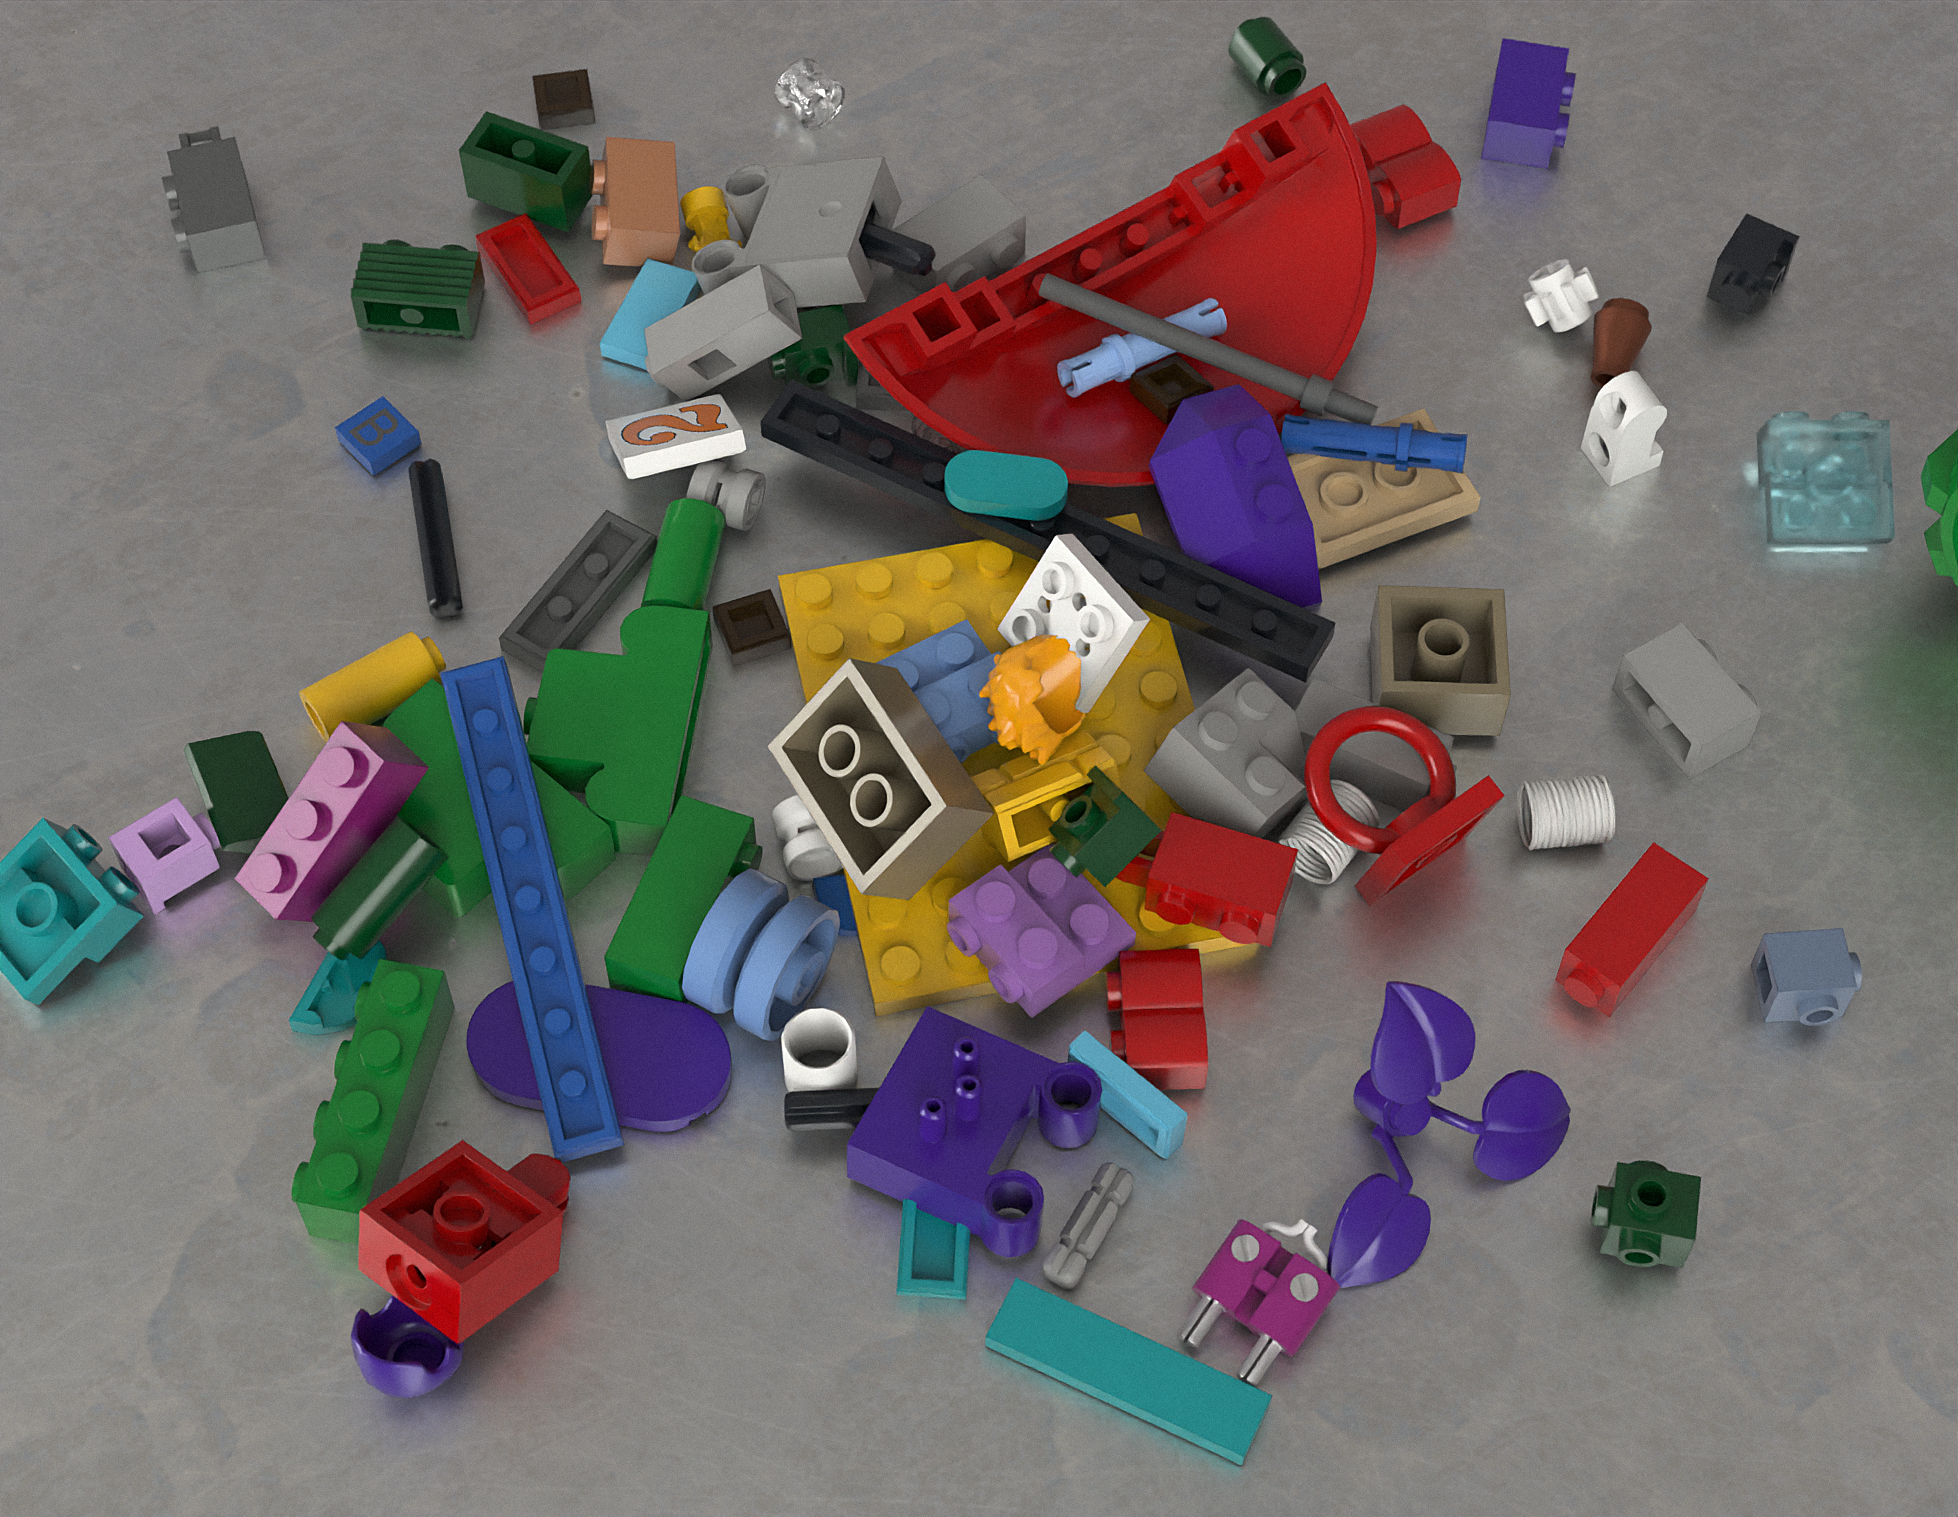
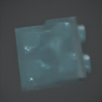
[1757,411,1895,544]

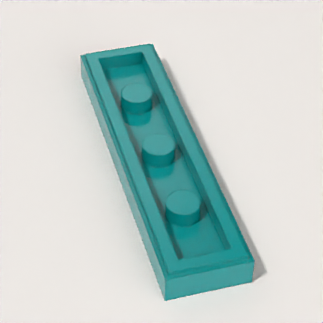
[985,1278,1273,1465]

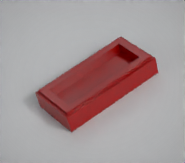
[475,213,582,325]

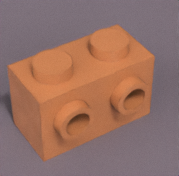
[590,137,680,267]

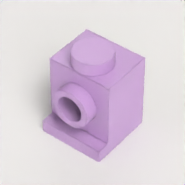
[108,797,221,915]

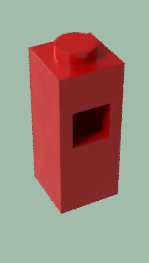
[1555,842,1709,1017]

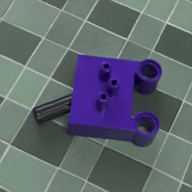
[784,1006,1102,1258]

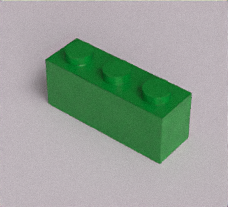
[604,795,763,1003]

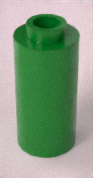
[640,498,726,610]

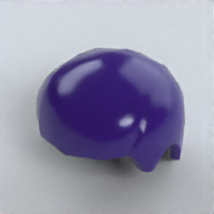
[350,1296,464,1399]

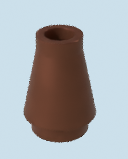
[1590,298,1652,388]

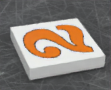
[605,394,746,479]

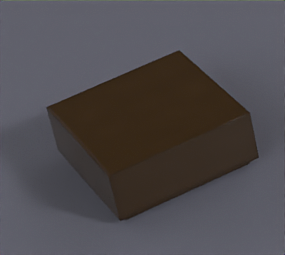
[532,69,596,130]
[1129,354,1214,424]
[712,589,792,667]

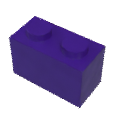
[1481,38,1576,169]

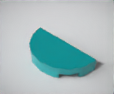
[288,940,387,1036]

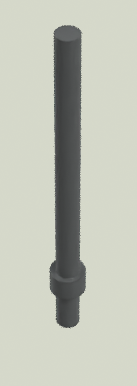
[1039,273,1378,425]

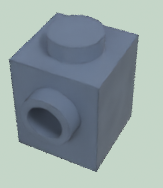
[1751,928,1862,1026]

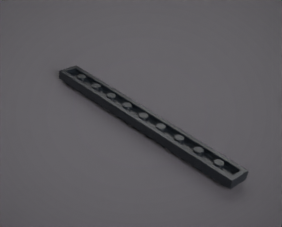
[760,380,1336,683]

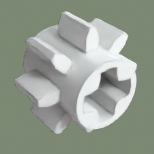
[1523,259,1599,332]

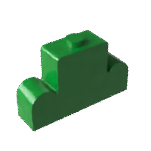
[523,605,713,856]
[383,678,616,917]

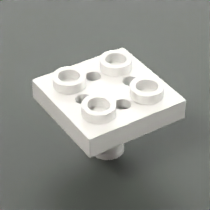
[997,534,1150,713]

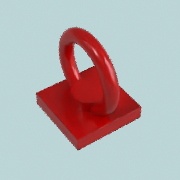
[1304,706,1505,906]

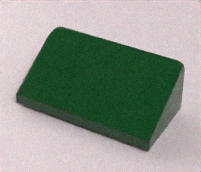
[183,731,289,854]

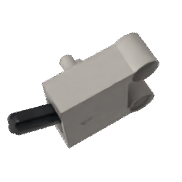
[691,156,936,308]

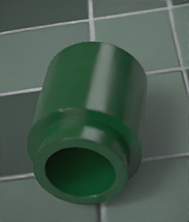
[1228,17,1307,99]

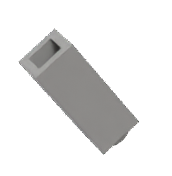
[644,264,802,402]
[1295,678,1457,812]

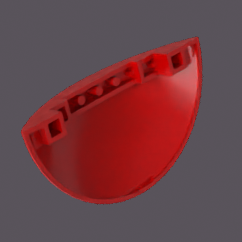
[843,82,1377,487]

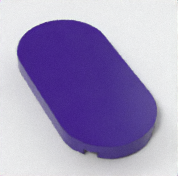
[466,981,732,1132]

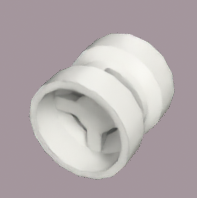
[772,794,843,881]

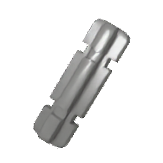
[1043,1162,1134,1289]

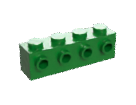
[291,958,455,1245]

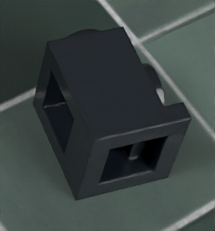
[1706,213,1800,315]

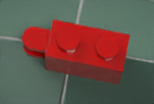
[1115,812,1298,947]

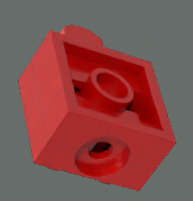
[358,1140,571,1345]

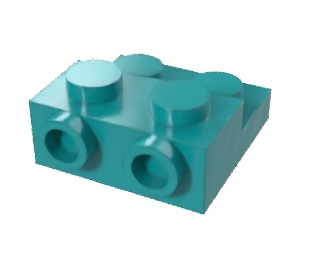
[0,818,144,1005]

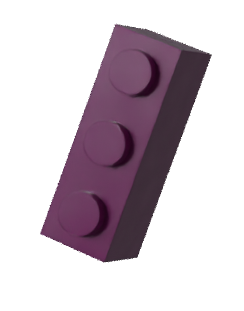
[235,721,429,922]

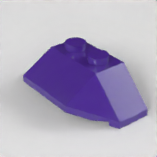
[1148,384,1322,610]

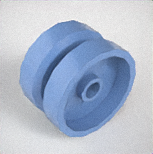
[682,868,840,1041]

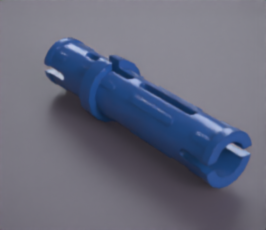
[1281,414,1468,474]

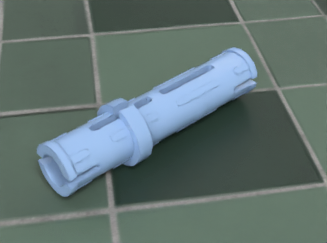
[1057,298,1227,398]

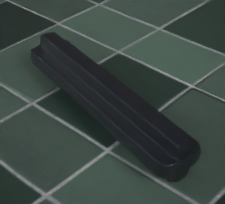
[408,459,463,618]

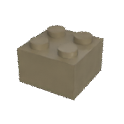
[1370,585,1511,736]

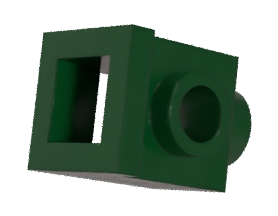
[767,304,858,387]
[1048,765,1161,887]

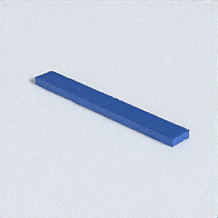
[441,656,625,1163]

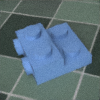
[876,619,1001,764]

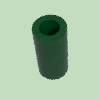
[311,815,449,961]

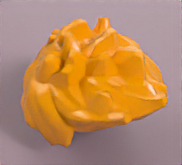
[979,635,1086,764]

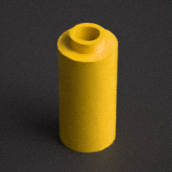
[299,631,446,743]

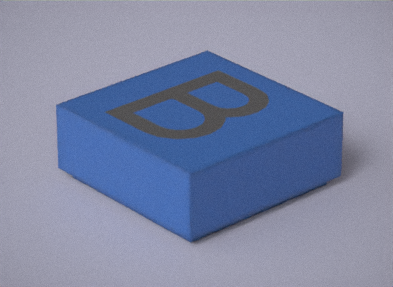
[335,396,422,476]

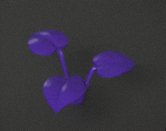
[1327,981,1571,1288]

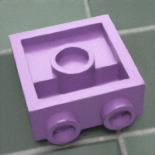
[947,843,1136,1018]

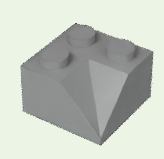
[1143,668,1308,838]

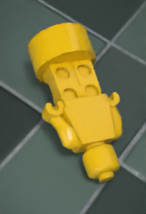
[680,186,742,253]

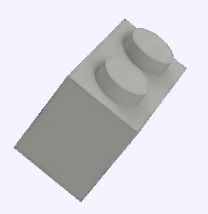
[892,174,1026,294]
[1612,622,1762,780]

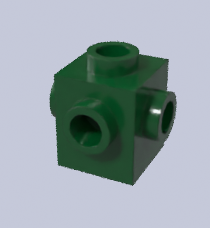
[1590,1161,1701,1268]

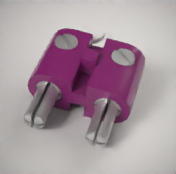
[1178,1219,1341,1387]

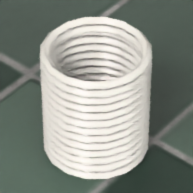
[1517,774,1615,851]
[1278,780,1380,884]
[781,1007,858,1092]

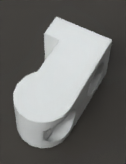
[1580,371,1667,487]

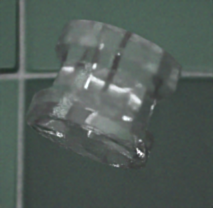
[774,58,845,130]

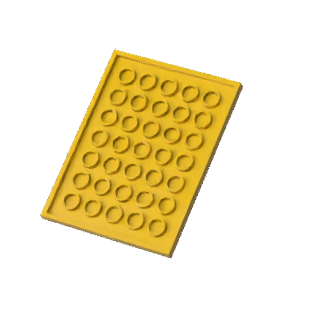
[778,513,1256,1016]

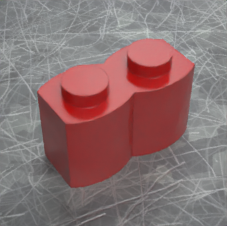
[1350,104,1461,229]
[1105,949,1208,1090]

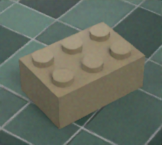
[767,658,994,900]

